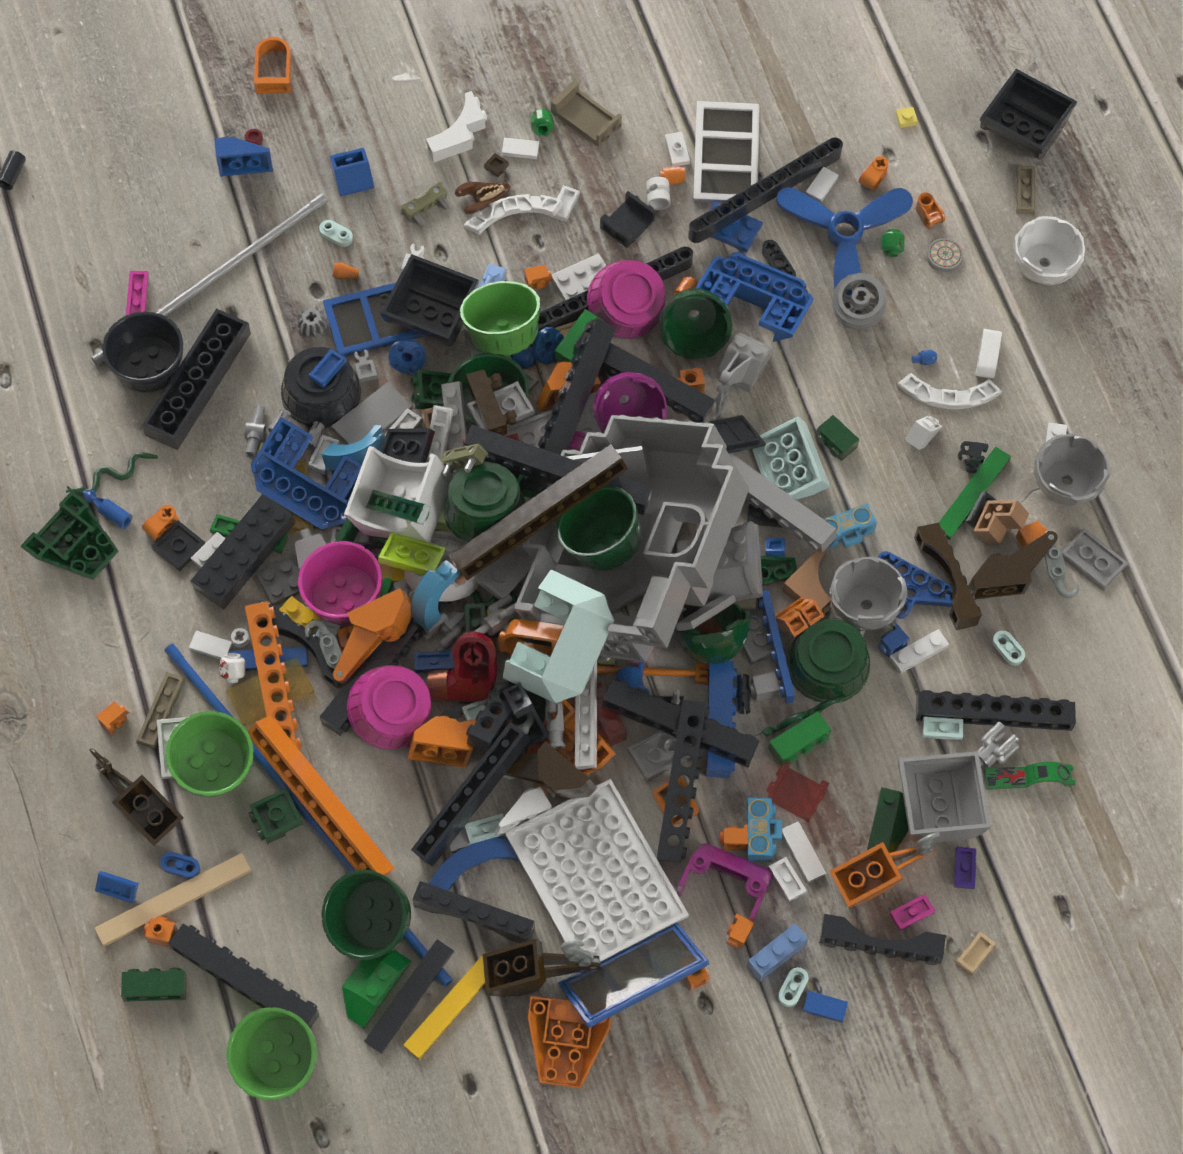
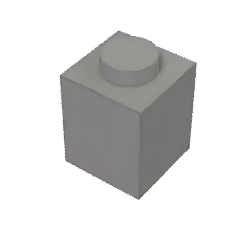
[749,672,780,702]

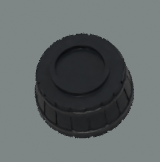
[102,311,184,392]
[281,346,361,427]

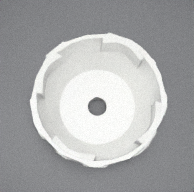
[1013,216,1085,285]

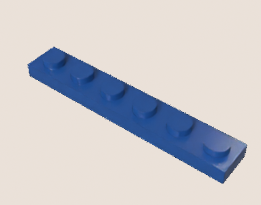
[757,590,795,704]

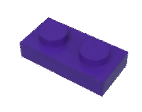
[954,847,976,889]

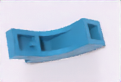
[321,425,385,471]
[411,560,461,631]

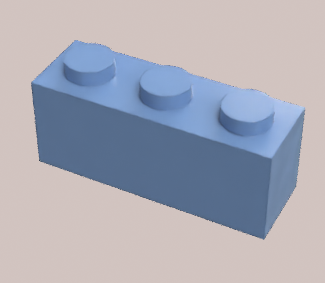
[746,923,808,983]

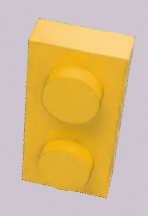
[279,596,321,634]

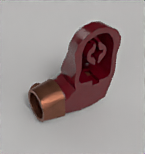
[427,631,498,702]

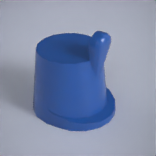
[616,662,650,695]

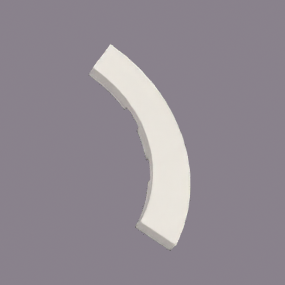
[464,194,563,235]
[897,373,1002,409]

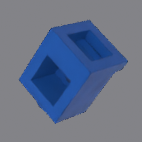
[877,624,909,658]

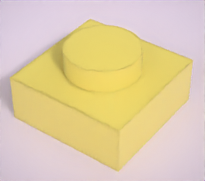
[896,107,918,128]

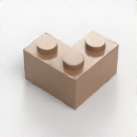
[974,500,1029,545]

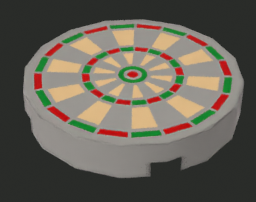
[927,238,963,272]

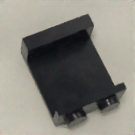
[600,191,655,248]
[503,682,549,746]

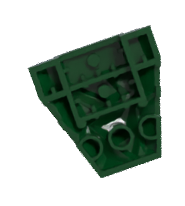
[21,490,119,580]

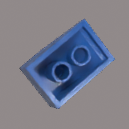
[215,137,273,177]

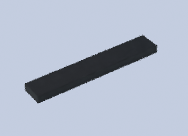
[364,939,454,1054]

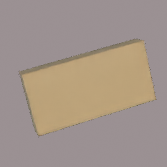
[955,931,996,976]

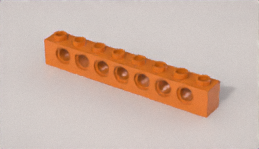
[245,601,302,749]

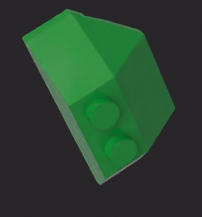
[342,950,412,1029]

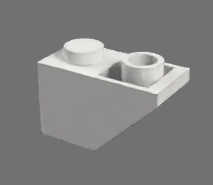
[904,416,942,450]

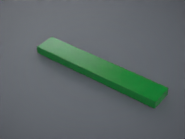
[939,446,1011,540]

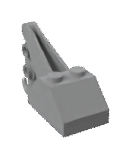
[710,333,774,421]

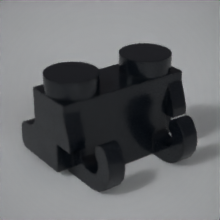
[957,441,989,473]

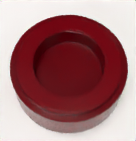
[245,129,263,145]

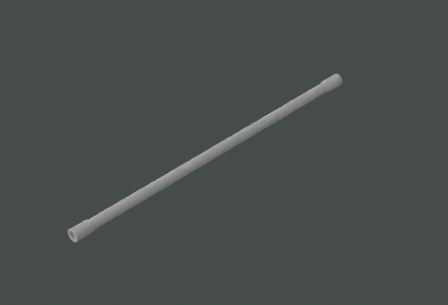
[91,193,328,366]

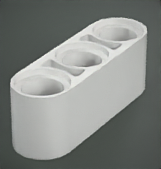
[975,329,1002,379]

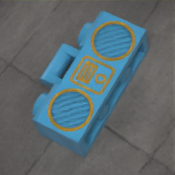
[823,503,877,548]
[747,798,782,862]

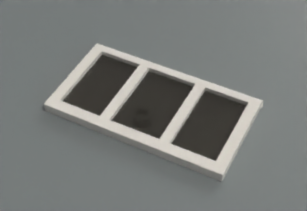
[693,101,760,203]

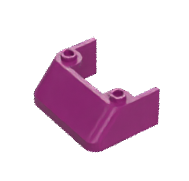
[677,843,772,922]

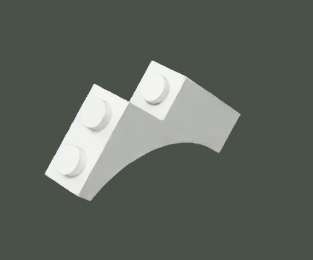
[426,91,487,162]

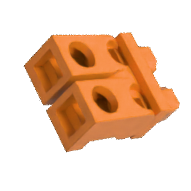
[775,597,825,637]

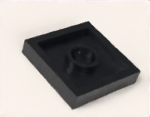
[151,520,206,572]

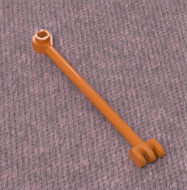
[597,663,709,684]

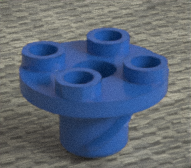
[530,327,564,364]
[388,339,426,374]

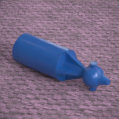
[82,490,133,529]

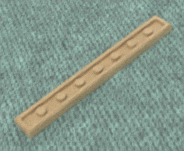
[95,853,252,947]

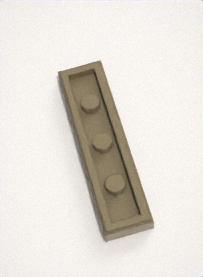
[136,672,185,749]

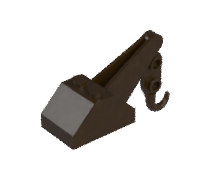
[89,748,184,846]

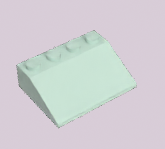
[752,416,830,500]

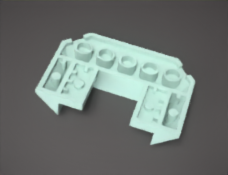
[503,570,614,703]

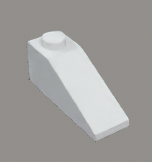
[494,787,552,836]

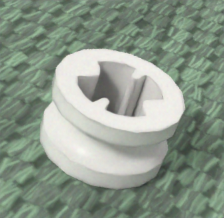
[231,628,249,648]

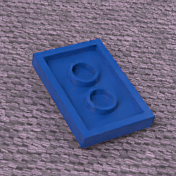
[710,201,763,253]

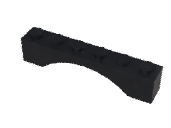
[246,599,342,689]
[412,881,535,943]
[819,914,946,965]

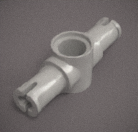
[244,405,266,458]

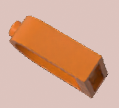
[254,36,292,94]
[499,619,564,657]

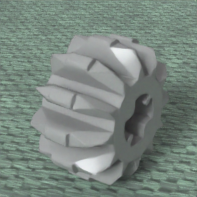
[296,306,328,337]

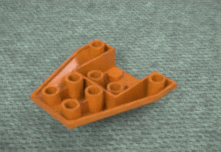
[528,996,612,1089]

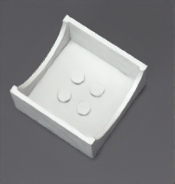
[344,446,453,543]

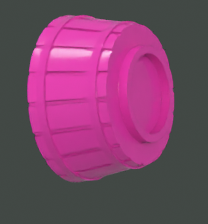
[587,260,665,339]
[298,541,382,626]
[347,665,431,750]

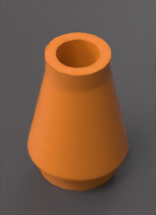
[332,262,360,280]

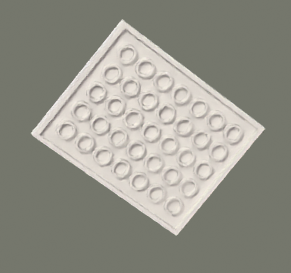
[505,779,689,972]

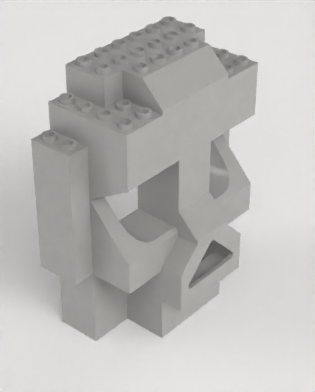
[514,415,749,663]

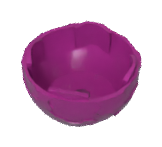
[593,372,668,434]

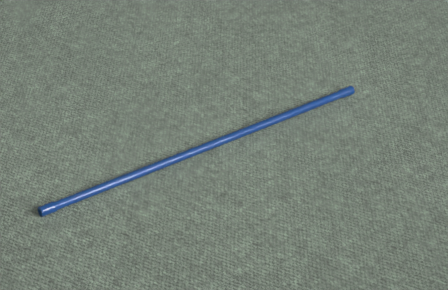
[164,644,453,988]

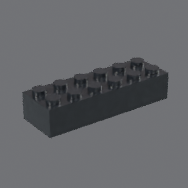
[190,494,296,610]

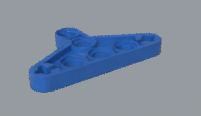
[878,551,952,619]

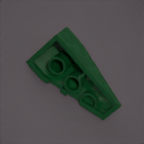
[761,556,797,586]
[867,787,909,853]

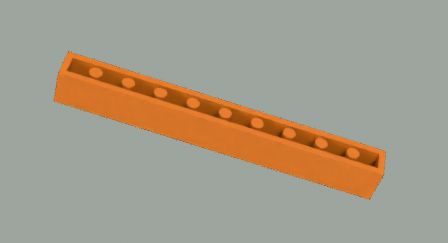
[248,715,395,876]

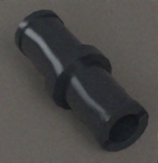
[736,674,751,714]

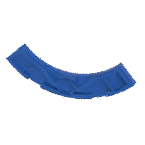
[429,838,519,891]

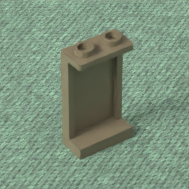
[551,80,622,147]

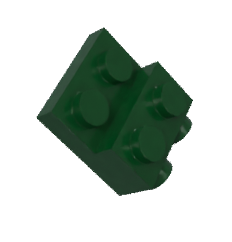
[410,369,453,410]
[248,788,303,844]

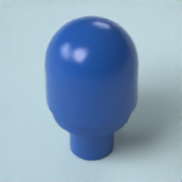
[911,350,937,365]

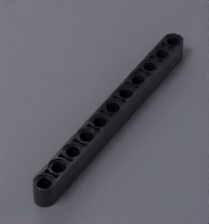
[688,137,843,243]
[537,246,693,334]

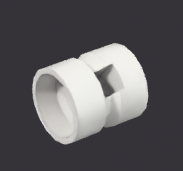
[646,177,671,211]

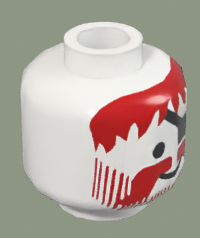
[220,653,245,683]

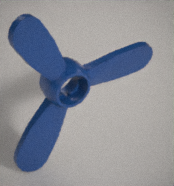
[776,187,913,297]

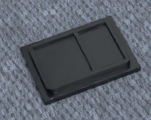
[705,415,766,454]

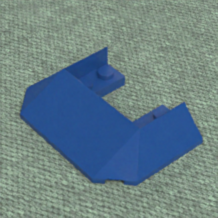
[696,253,814,342]
[251,417,362,530]

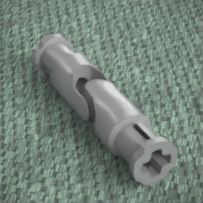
[545,699,565,749]

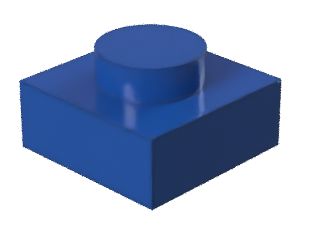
[765,538,786,557]

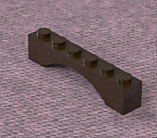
[914,523,982,630]

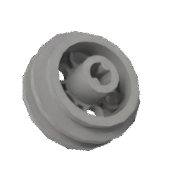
[832,273,888,329]

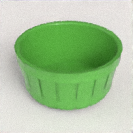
[460,281,540,356]
[166,711,253,797]
[226,1007,318,1100]

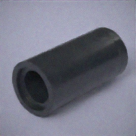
[0,151,26,190]

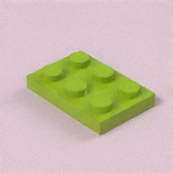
[378,532,446,575]

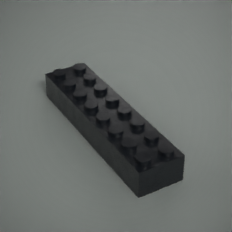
[142,308,251,450]

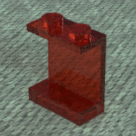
[766,760,830,822]

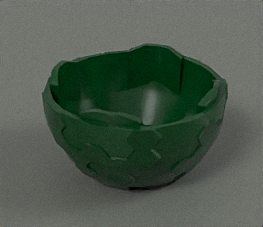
[659,288,733,359]
[674,603,750,664]

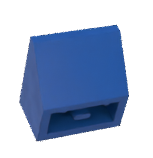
[329,147,375,197]

